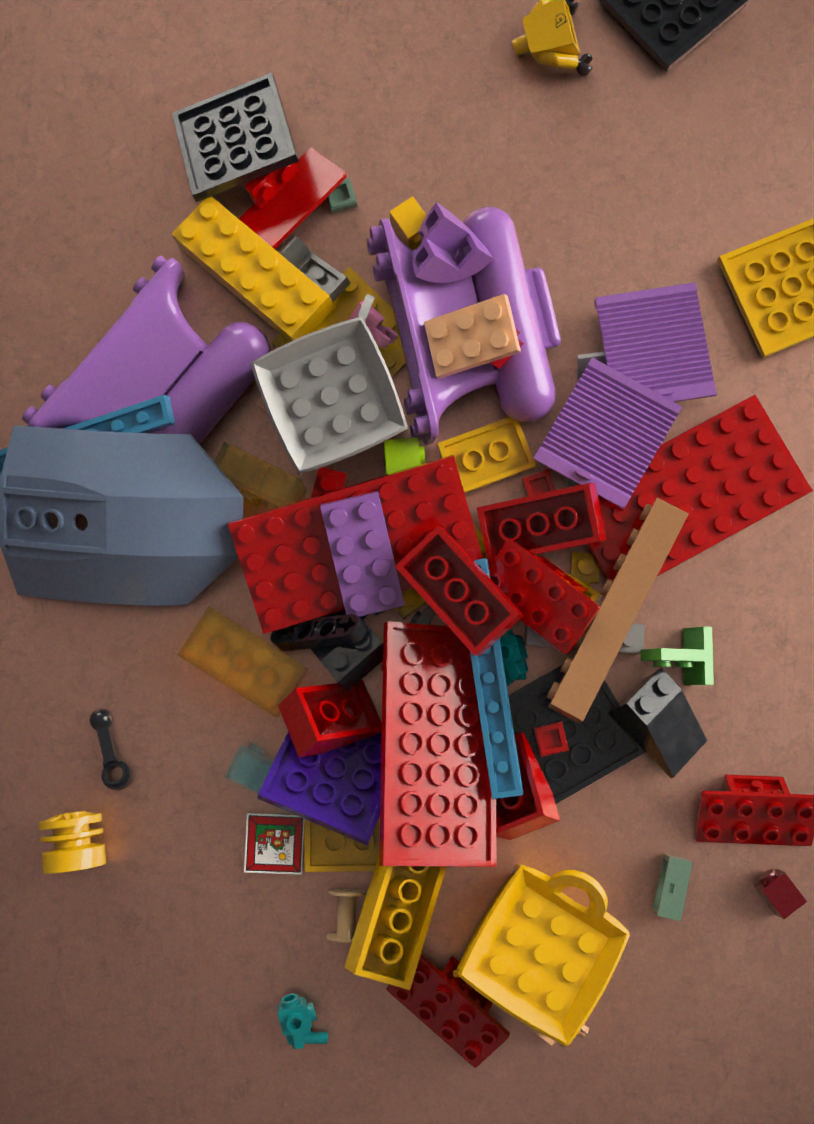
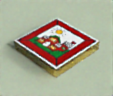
[244,812,304,875]

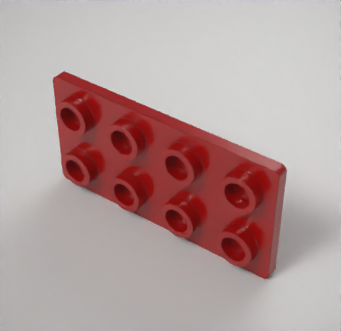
[239,148,347,249]
[489,539,600,654]
[695,774,814,846]
[386,955,510,1068]

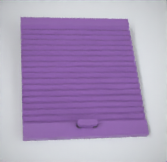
[594,282,717,402]
[533,358,682,510]

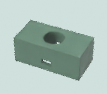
[652,854,693,922]

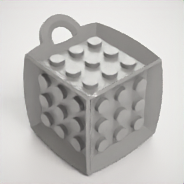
[250,294,409,476]

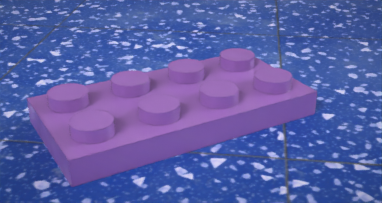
[320,491,405,617]

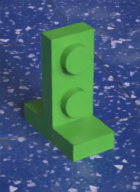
[641,627,714,686]

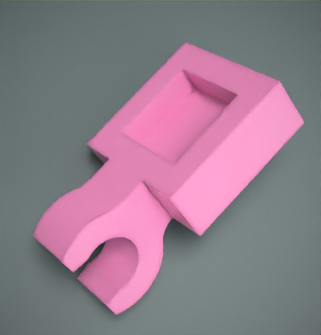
[348,300,398,349]

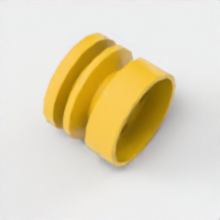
[38,811,106,874]

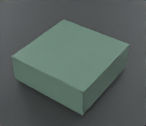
[327,178,357,214]

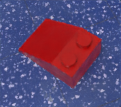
[278,680,382,758]
[496,732,560,840]

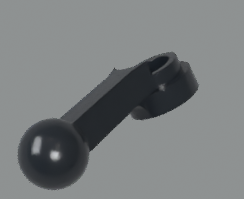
[90,708,132,791]

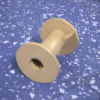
[326,888,366,943]

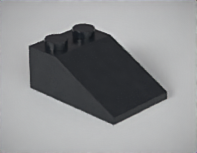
[302,609,384,691]
[611,668,707,778]

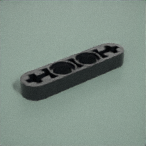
[270,614,367,651]

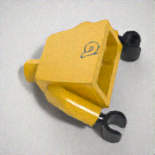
[512,0,593,76]

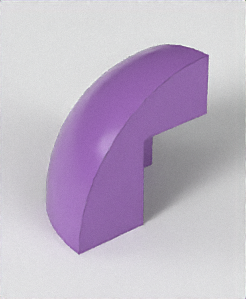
[412,202,494,283]

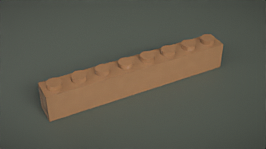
[547,498,689,724]

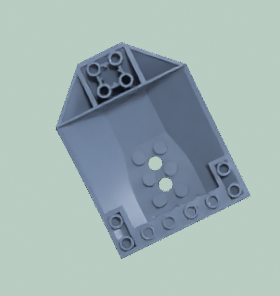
[0,425,243,606]

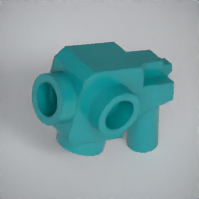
[500,630,529,687]
[277,993,328,1049]

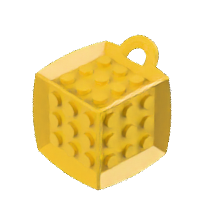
[453,863,630,1047]

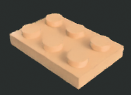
[424,294,521,379]

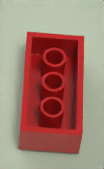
[477,483,607,564]
[395,526,524,656]

